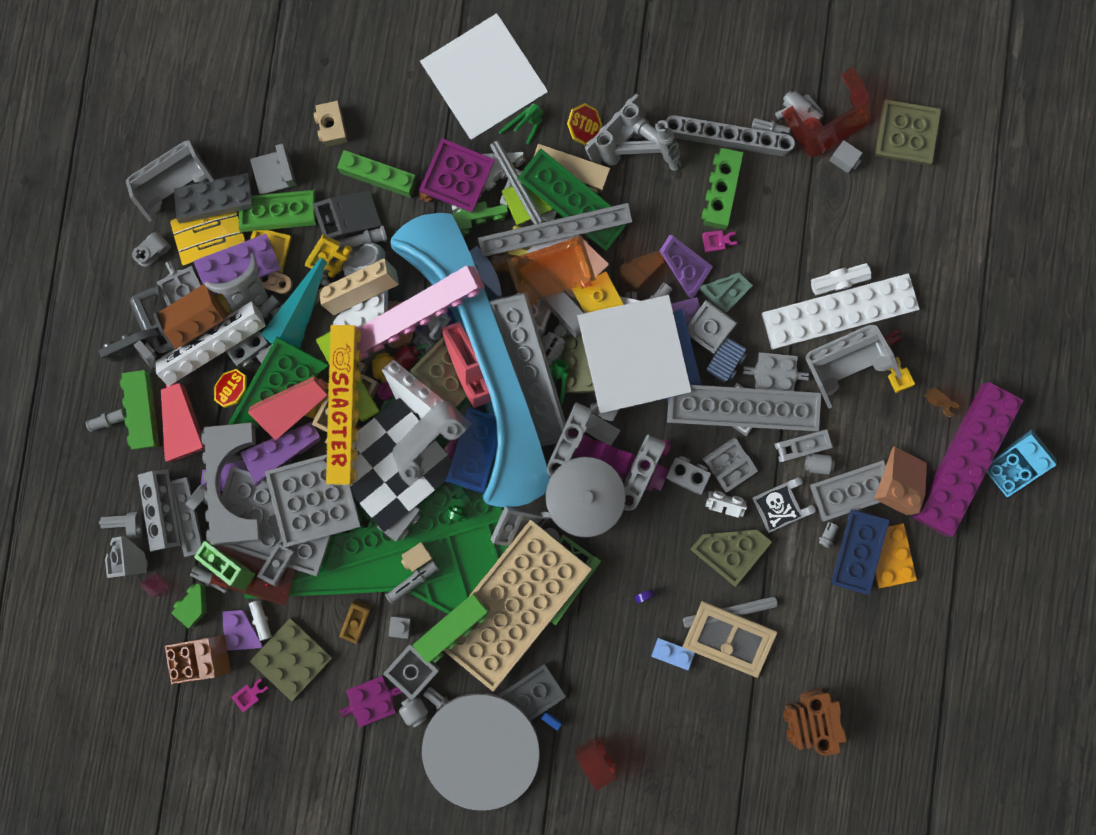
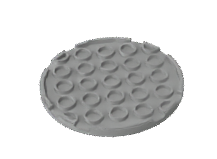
[422,693,539,811]

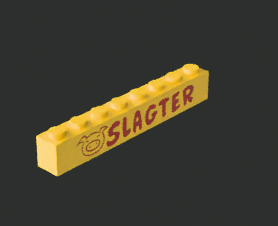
[326,325,361,485]

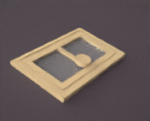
[683,601,777,678]

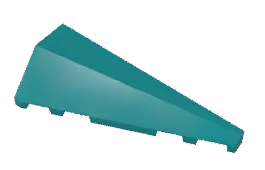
[261,258,328,348]

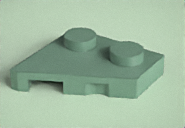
[699,273,753,314]

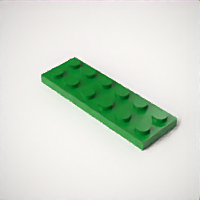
[517,148,627,251]

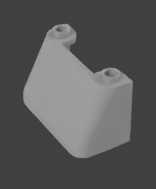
[393,400,472,487]

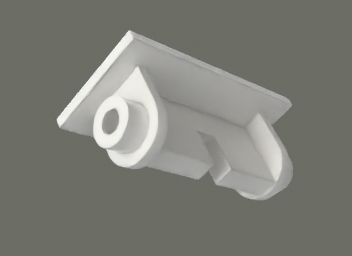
[705,491,747,518]

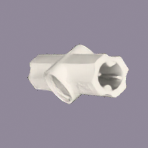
[811,263,871,296]

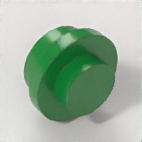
[447,505,466,522]

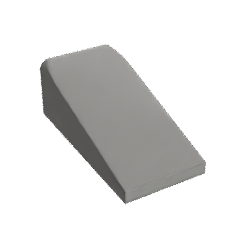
[257,542,295,587]

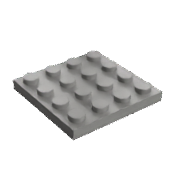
[265,454,361,548]

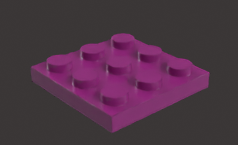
[419,138,495,214]

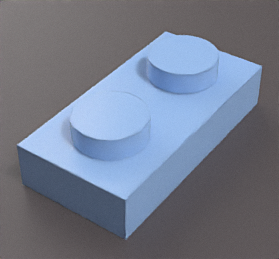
[651,638,695,670]

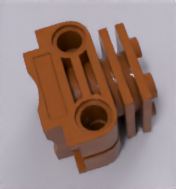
[783,688,846,755]

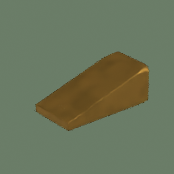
[339,599,373,644]

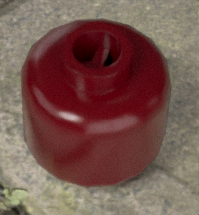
[393,344,421,372]

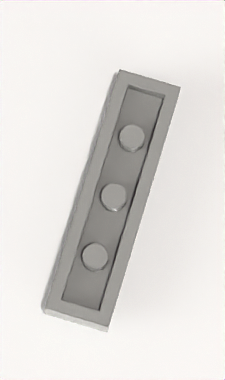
[170,477,203,557]

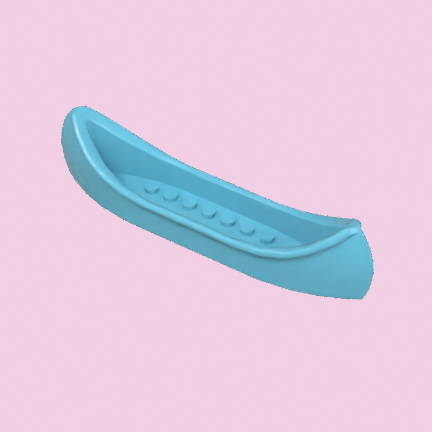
[391,213,550,507]

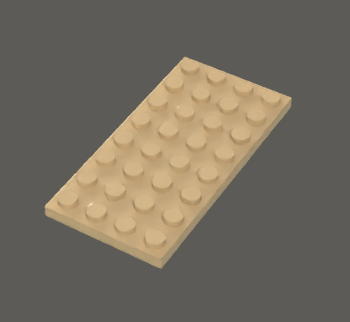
[443,520,592,691]

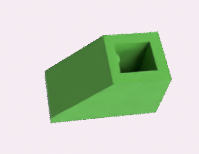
[172,583,207,629]

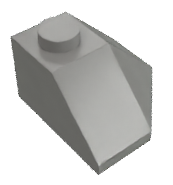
[105,536,148,578]

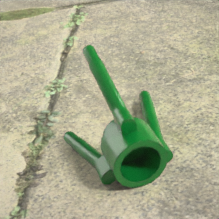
[499,104,544,145]
[549,359,569,404]

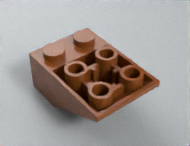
[165,635,231,684]

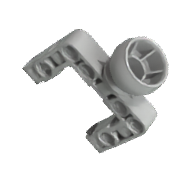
[547,403,666,511]

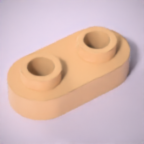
[260,272,293,294]

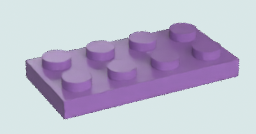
[194,234,281,295]

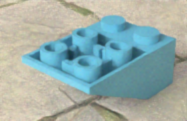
[987,430,1057,497]

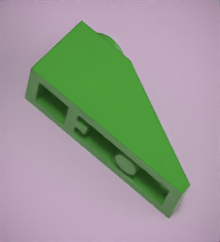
[194,541,255,591]

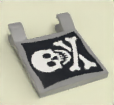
[752,477,816,533]

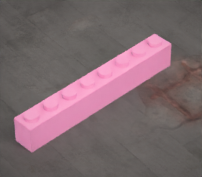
[358,266,485,361]

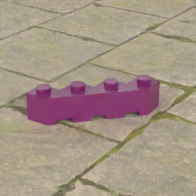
[568,430,669,492]

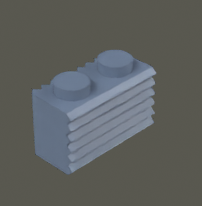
[705,337,746,383]

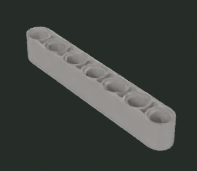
[666,115,795,156]

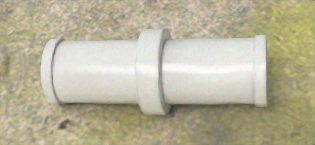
[249,600,272,641]

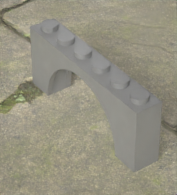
[202,423,262,546]

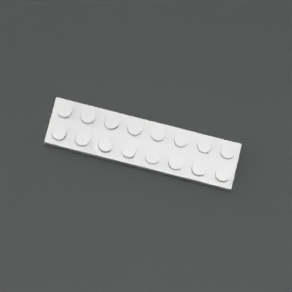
[762,273,920,350]

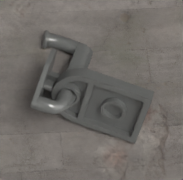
[98,285,175,362]

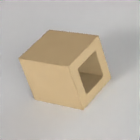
[401,542,433,572]

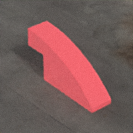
[442,322,491,408]

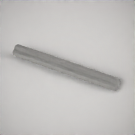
[490,140,544,224]
[683,597,778,628]

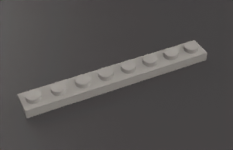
[478,203,632,257]

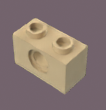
[314,101,348,147]

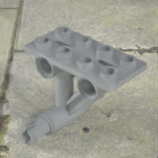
[585,94,681,171]

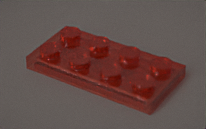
[210,546,297,606]

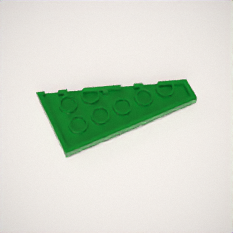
[228,336,329,430]

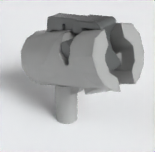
[775,90,823,130]

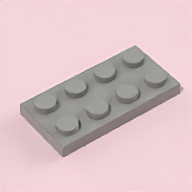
[810,460,886,521]

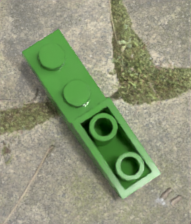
[453,201,508,236]

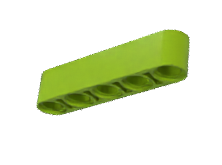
[316,331,379,422]

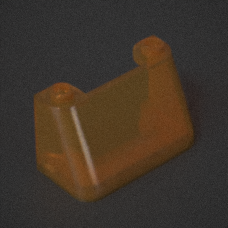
[505,235,596,306]

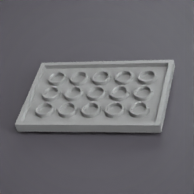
[207,466,331,576]

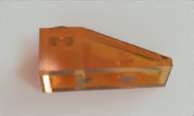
[619,250,665,292]

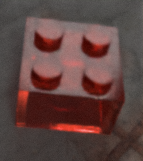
[575,737,617,791]

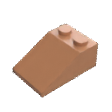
[874,447,927,515]

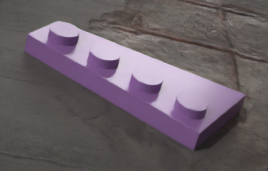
[240,422,321,487]

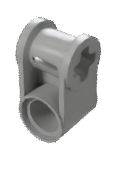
[132,231,171,267]

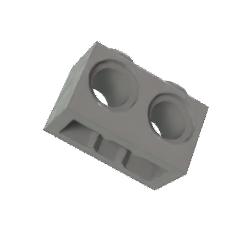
[226,330,271,368]
[666,456,711,495]

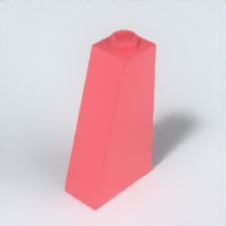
[248,376,328,440]
[161,382,205,462]

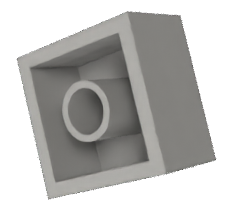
[383,642,441,700]

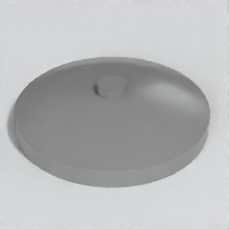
[546,457,625,537]

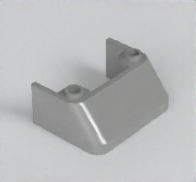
[126,140,214,222]
[806,325,902,409]

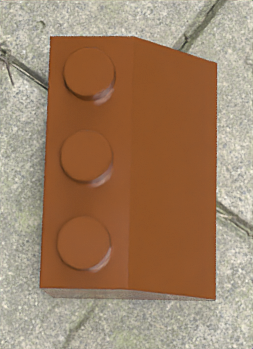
[158,284,229,349]

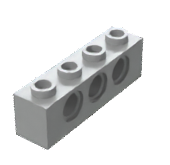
[138,469,181,551]

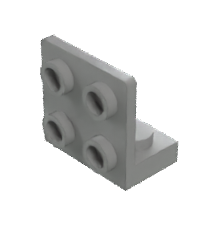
[250,144,297,195]

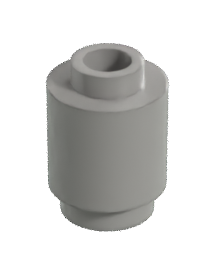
[805,454,835,475]

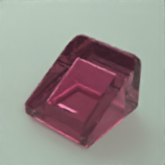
[140,574,168,598]

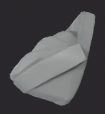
[342,243,387,277]

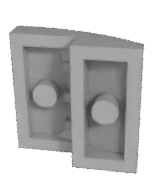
[703,438,758,493]

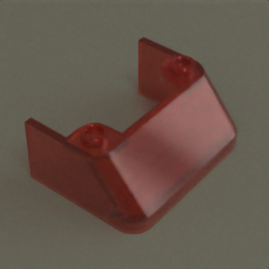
[781,67,871,157]

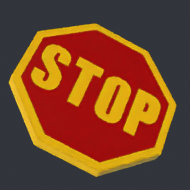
[567,103,602,145]
[214,369,247,408]

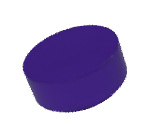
[635,589,655,604]

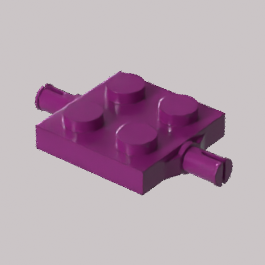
[339,676,403,727]

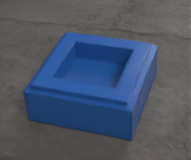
[541,711,561,730]

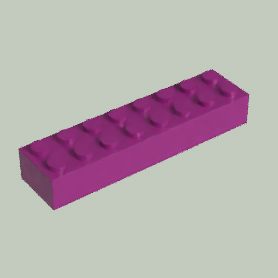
[912,382,1024,537]

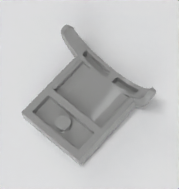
[204,253,269,313]
[490,506,551,546]

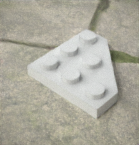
[333,290,388,328]

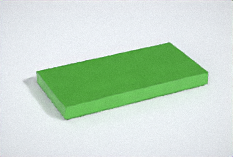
[239,190,316,232]

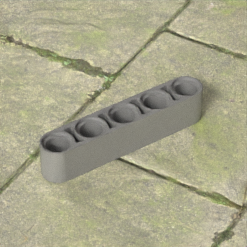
[518,260,584,337]

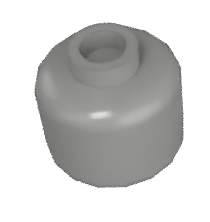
[399,698,428,727]

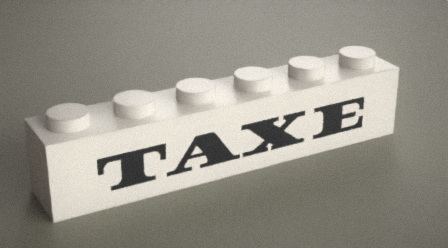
[155,301,265,386]

